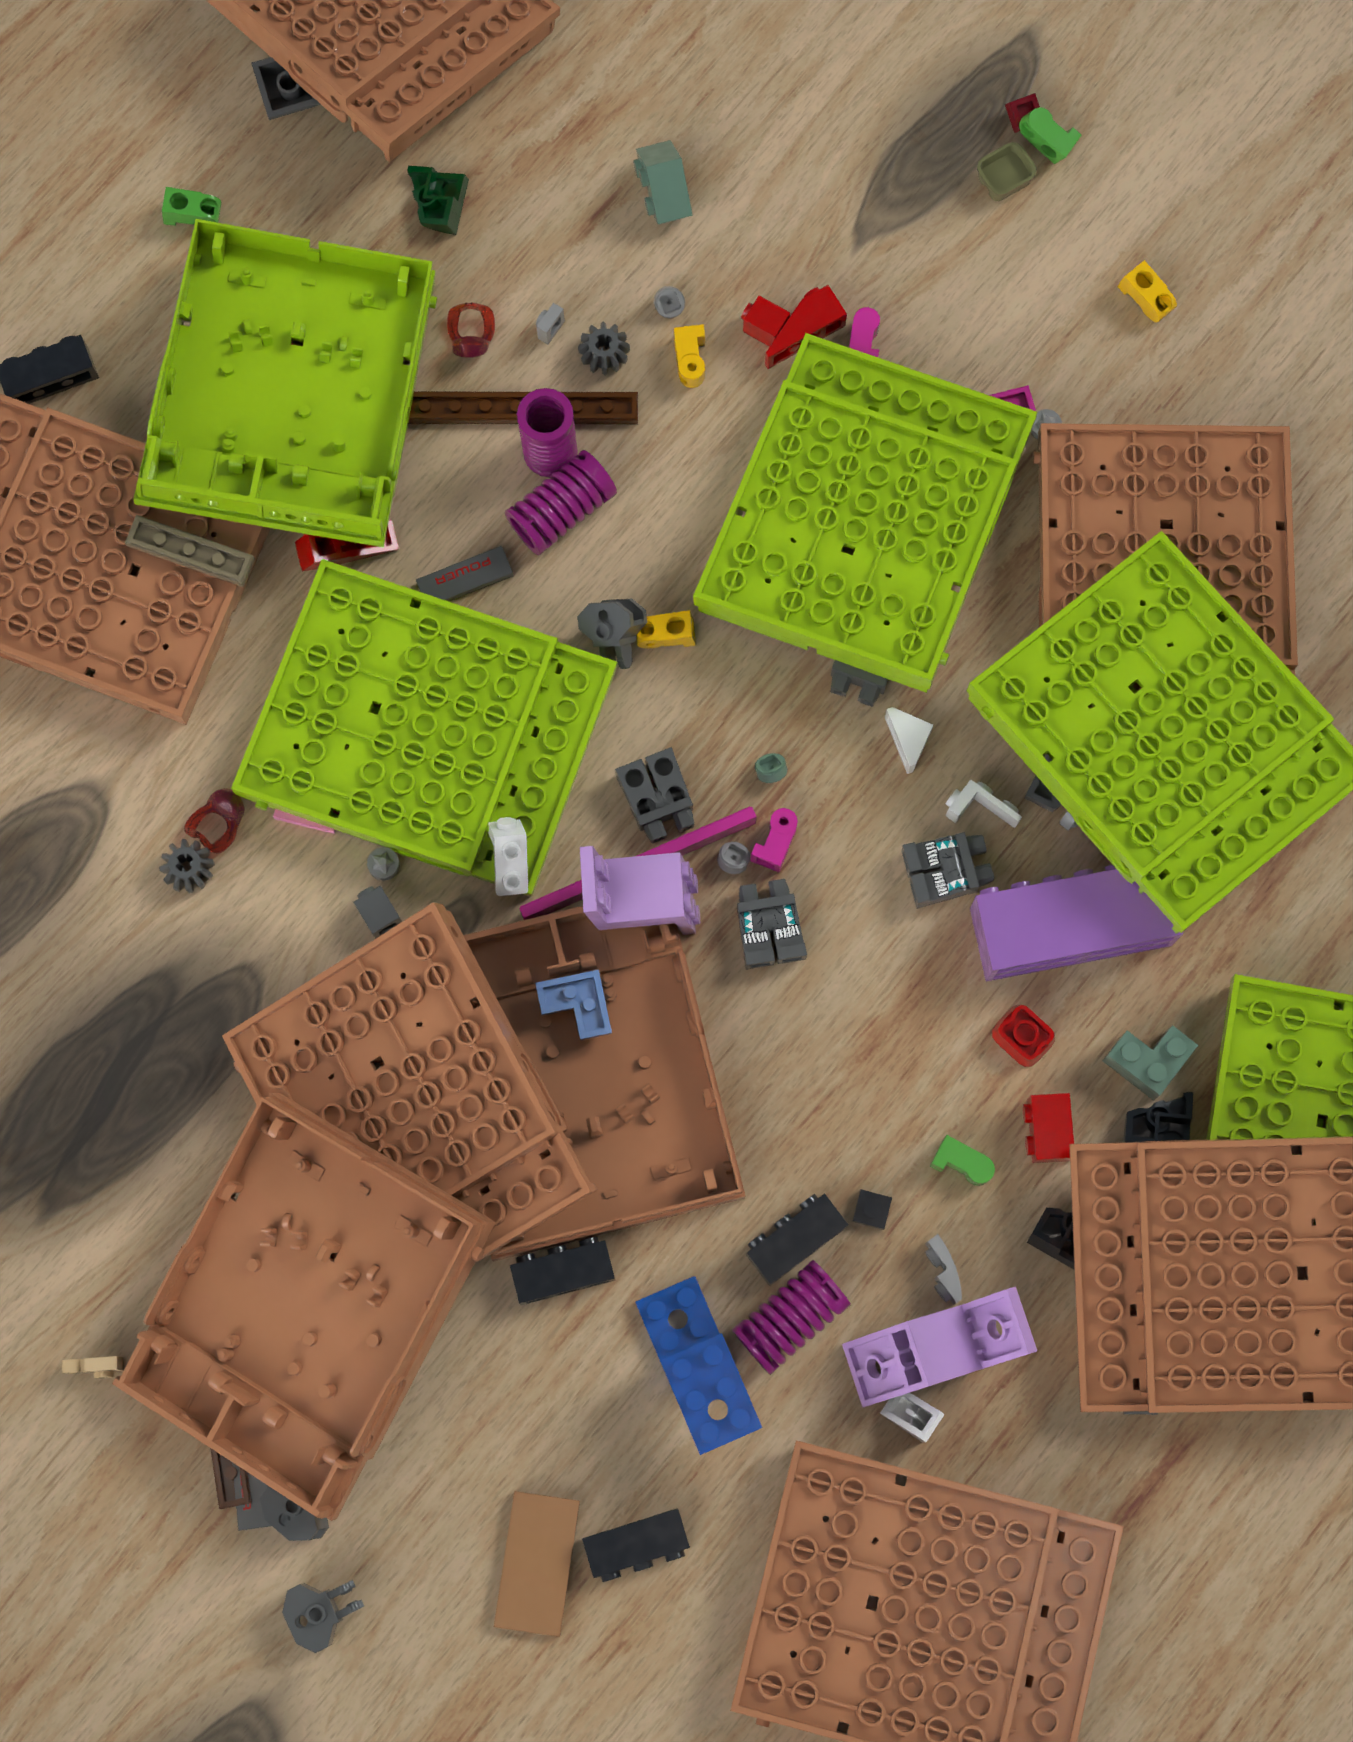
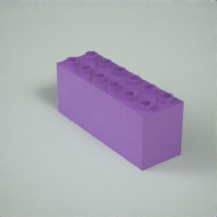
[970,865,1183,982]

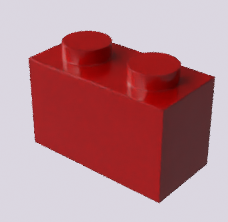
[1023,1093,1074,1163]

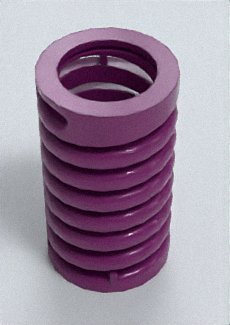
[517,388,578,478]
[505,450,617,555]
[731,1260,851,1375]

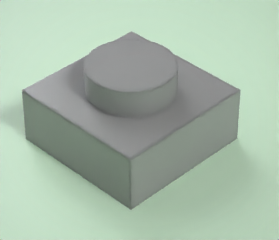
[536,303,565,345]

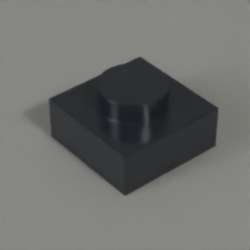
[852,1189,892,1230]

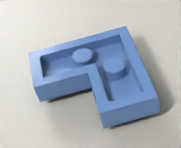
[535,970,612,1040]

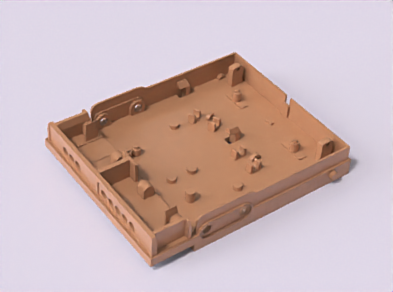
[206,0,560,162]
[0,394,270,725]
[1033,423,1298,708]
[222,902,598,1269]
[463,906,746,1262]
[112,1093,496,1521]
[1069,1136,1353,1413]
[730,1440,1124,1742]

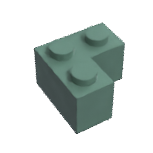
[633,140,693,224]
[1102,1025,1198,1101]

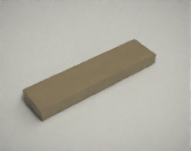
[125,515,255,587]

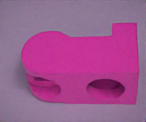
[849,307,880,357]
[750,808,798,872]

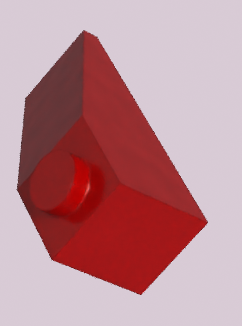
[765,285,847,369]
[295,520,399,572]

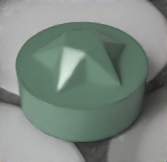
[755,753,788,783]

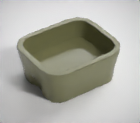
[977,142,1037,201]

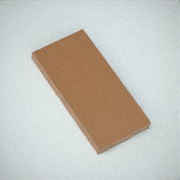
[494,1491,580,1637]

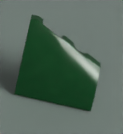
[407,166,469,235]

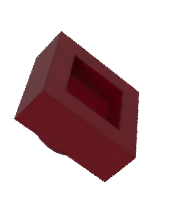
[1005,93,1040,133]

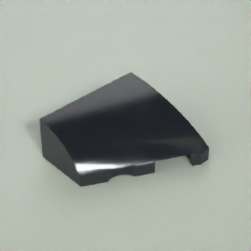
[1123,1092,1193,1142]
[1027,1207,1074,1269]

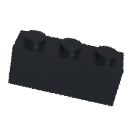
[0,335,99,404]
[746,1193,848,1286]
[510,1237,616,1305]
[582,1508,690,1582]

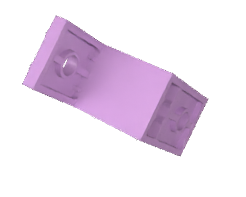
[580,846,700,935]
[842,1286,1037,1408]

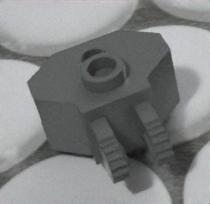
[577,598,647,669]
[260,1487,329,1541]
[282,1580,364,1653]

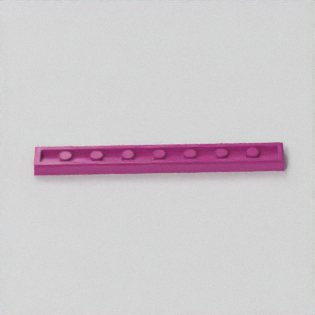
[519,806,757,920]

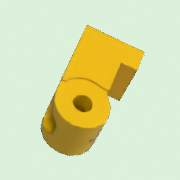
[1117,260,1177,323]
[674,324,705,388]
[636,610,696,649]

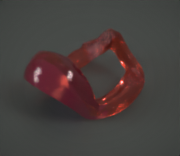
[447,302,495,358]
[184,788,245,854]

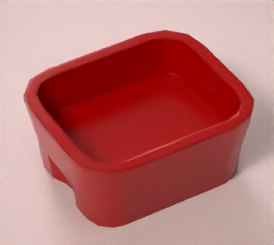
[992,1005,1055,1067]

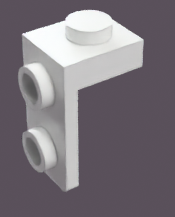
[946,780,1022,828]
[488,817,528,896]

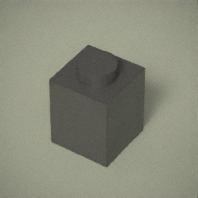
[353,885,402,939]

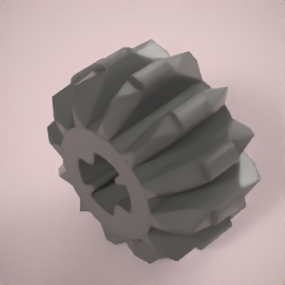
[578,321,630,376]
[159,839,215,893]

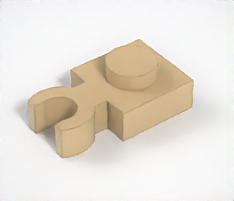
[62,1356,124,1379]

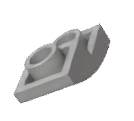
[925,1234,962,1305]

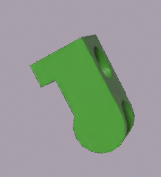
[1019,107,1082,164]
[162,187,222,226]
[930,1135,995,1186]

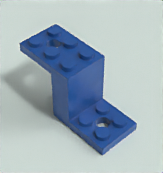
[635,1276,762,1455]

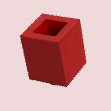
[741,296,790,347]

